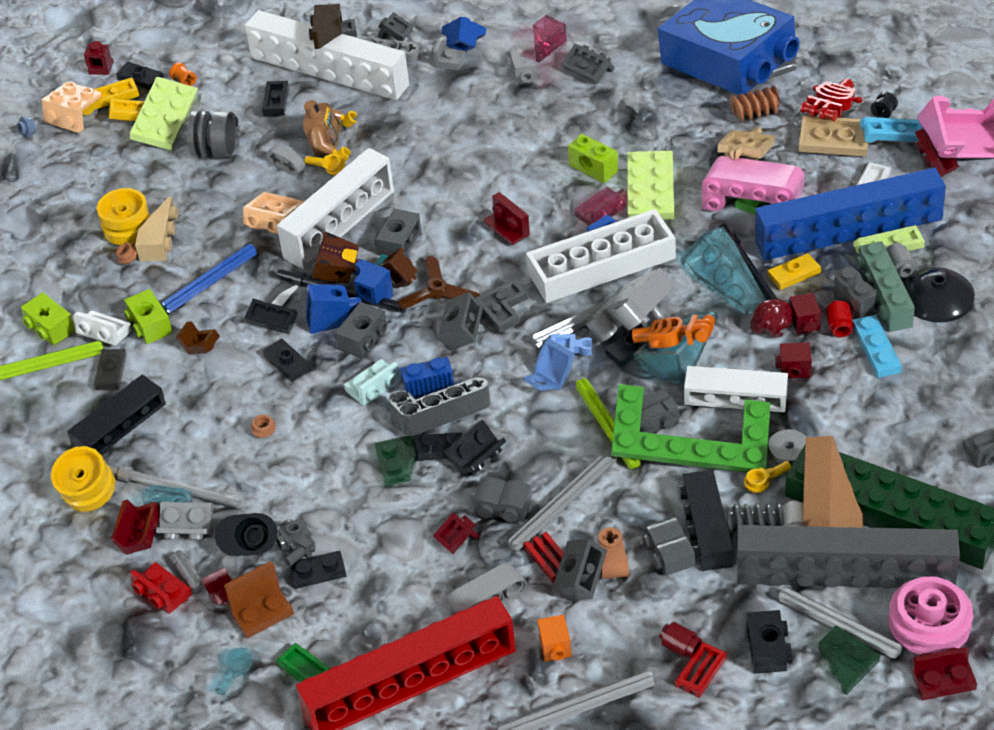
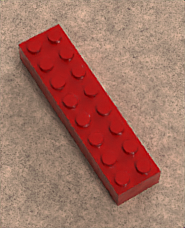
[296,596,516,730]

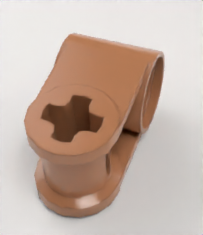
[598,527,629,580]

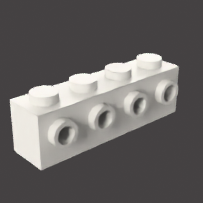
[684,366,788,412]

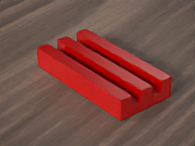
[524,532,564,583]
[675,641,727,698]

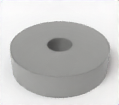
[768,429,806,467]

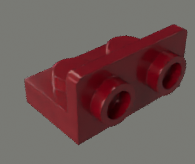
[484,192,530,245]
[911,647,977,701]

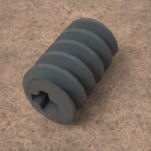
[727,503,782,538]

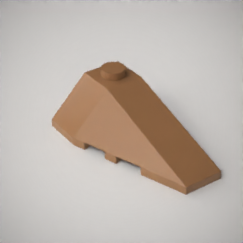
[803,436,863,528]

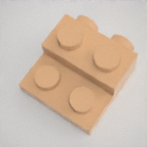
[243,192,305,234]

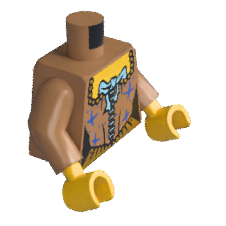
[303,100,357,161]

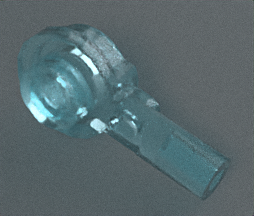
[215,647,254,695]

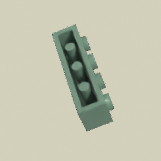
[856,241,915,332]

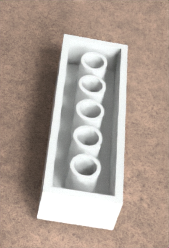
[277,148,394,270]
[526,209,676,303]

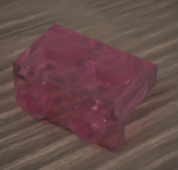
[574,186,627,226]

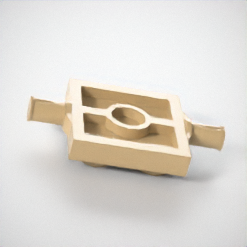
[717,127,775,160]

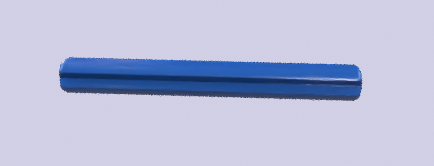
[161,244,257,314]

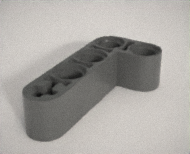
[388,377,491,436]

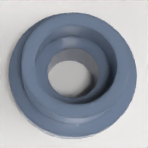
[17,116,36,138]

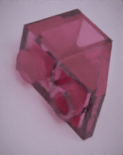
[533,15,567,62]

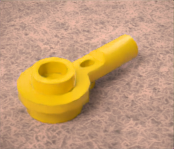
[304,154,346,176]
[744,461,791,493]

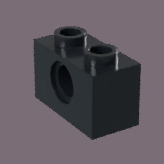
[747,610,792,674]

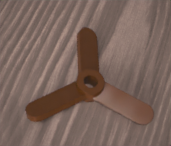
[398,256,480,309]

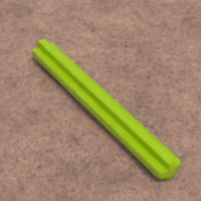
[0,340,104,380]
[575,378,641,469]

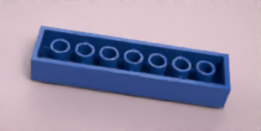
[755,168,946,261]

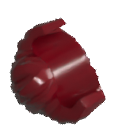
[750,299,794,338]

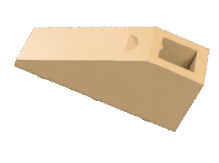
[135,197,178,261]

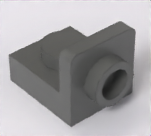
[378,12,414,41]

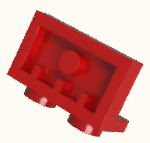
[130,562,192,614]

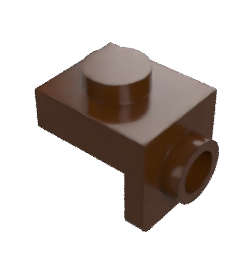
[176,321,220,354]

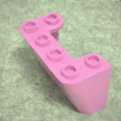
[917,96,994,158]
[702,156,805,211]

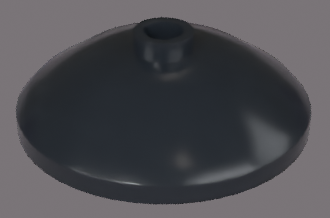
[903,267,975,323]

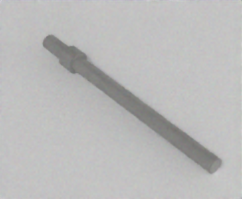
[106,463,242,509]

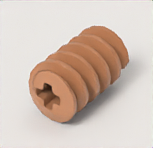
[730,86,779,122]

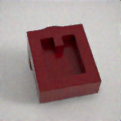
[433,512,479,554]

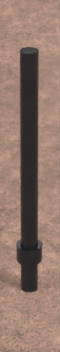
[718,224,778,301]
[277,268,407,313]

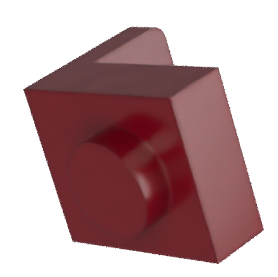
[201,568,231,606]

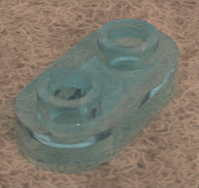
[142,485,193,505]

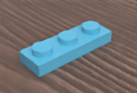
[853,315,902,378]

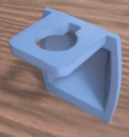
[524,338,574,391]

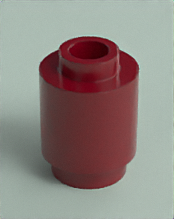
[659,621,702,658]

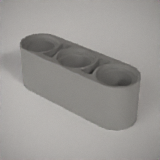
[447,562,527,613]

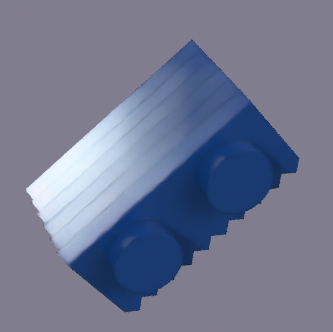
[400,357,454,399]

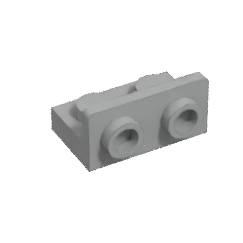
[156,502,213,539]

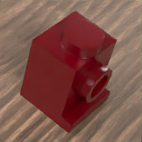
[84,41,114,75]

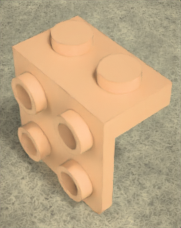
[42,82,101,133]

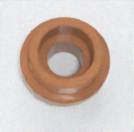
[116,242,137,264]
[251,414,276,438]

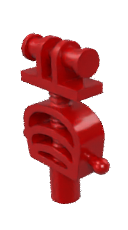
[800,78,862,122]

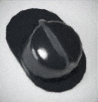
[214,513,278,556]

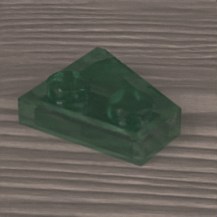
[374,433,422,487]
[818,626,880,695]

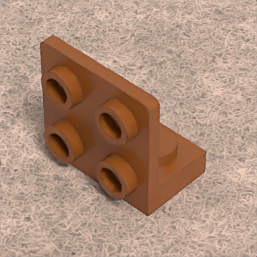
[224,561,294,639]

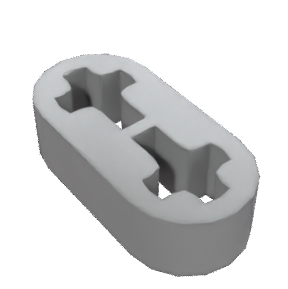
[267,144,305,176]

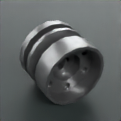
[187,110,236,158]

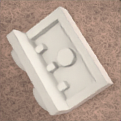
[74,310,132,346]

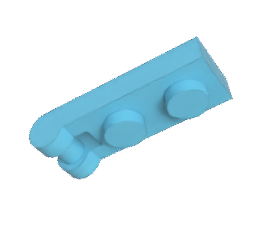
[859,117,922,143]

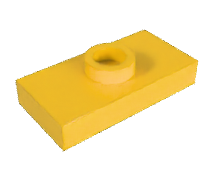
[109,99,145,121]
[768,253,821,290]

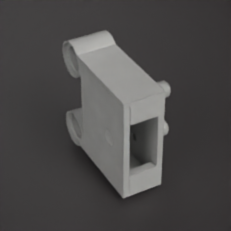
[585,267,674,343]

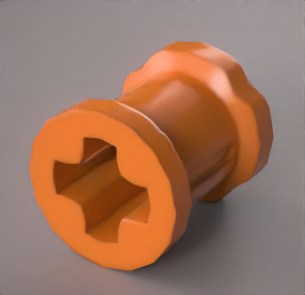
[169,62,197,86]

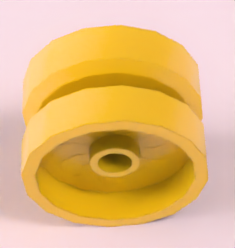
[96,188,150,245]
[51,446,116,512]

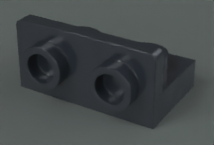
[444,420,506,475]

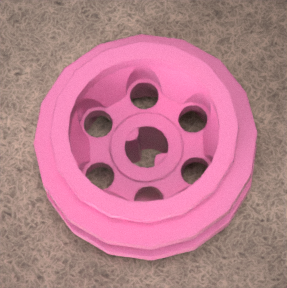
[888,577,974,655]

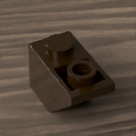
[309,4,343,49]

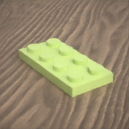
[130,77,198,151]
[627,151,674,220]

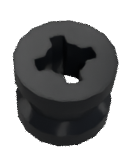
[870,91,898,118]

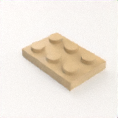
[799,115,868,156]

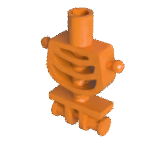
[632,314,715,348]

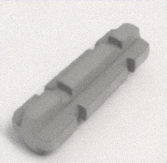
[170,550,204,593]

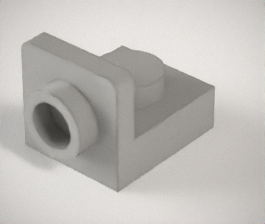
[431,38,466,71]
[510,51,537,85]

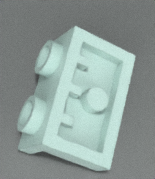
[344,359,401,406]

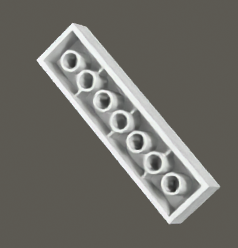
[245,10,409,101]

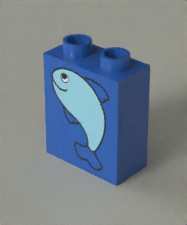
[657,0,800,95]

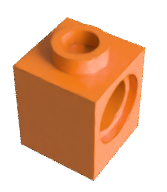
[537,614,572,662]

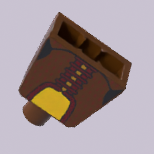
[311,231,360,283]

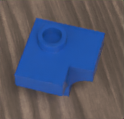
[441,17,486,52]
[354,259,394,305]

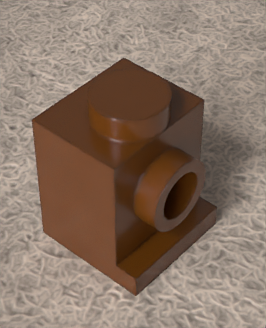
[380,247,418,289]

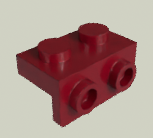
[915,128,959,177]
[111,499,160,555]

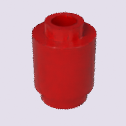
[826,300,854,338]

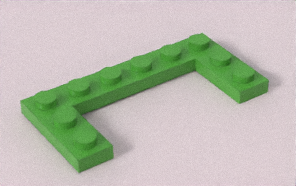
[611,384,771,473]

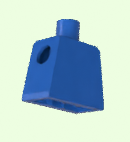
[306,284,361,334]

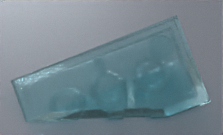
[681,227,766,314]
[634,312,719,383]

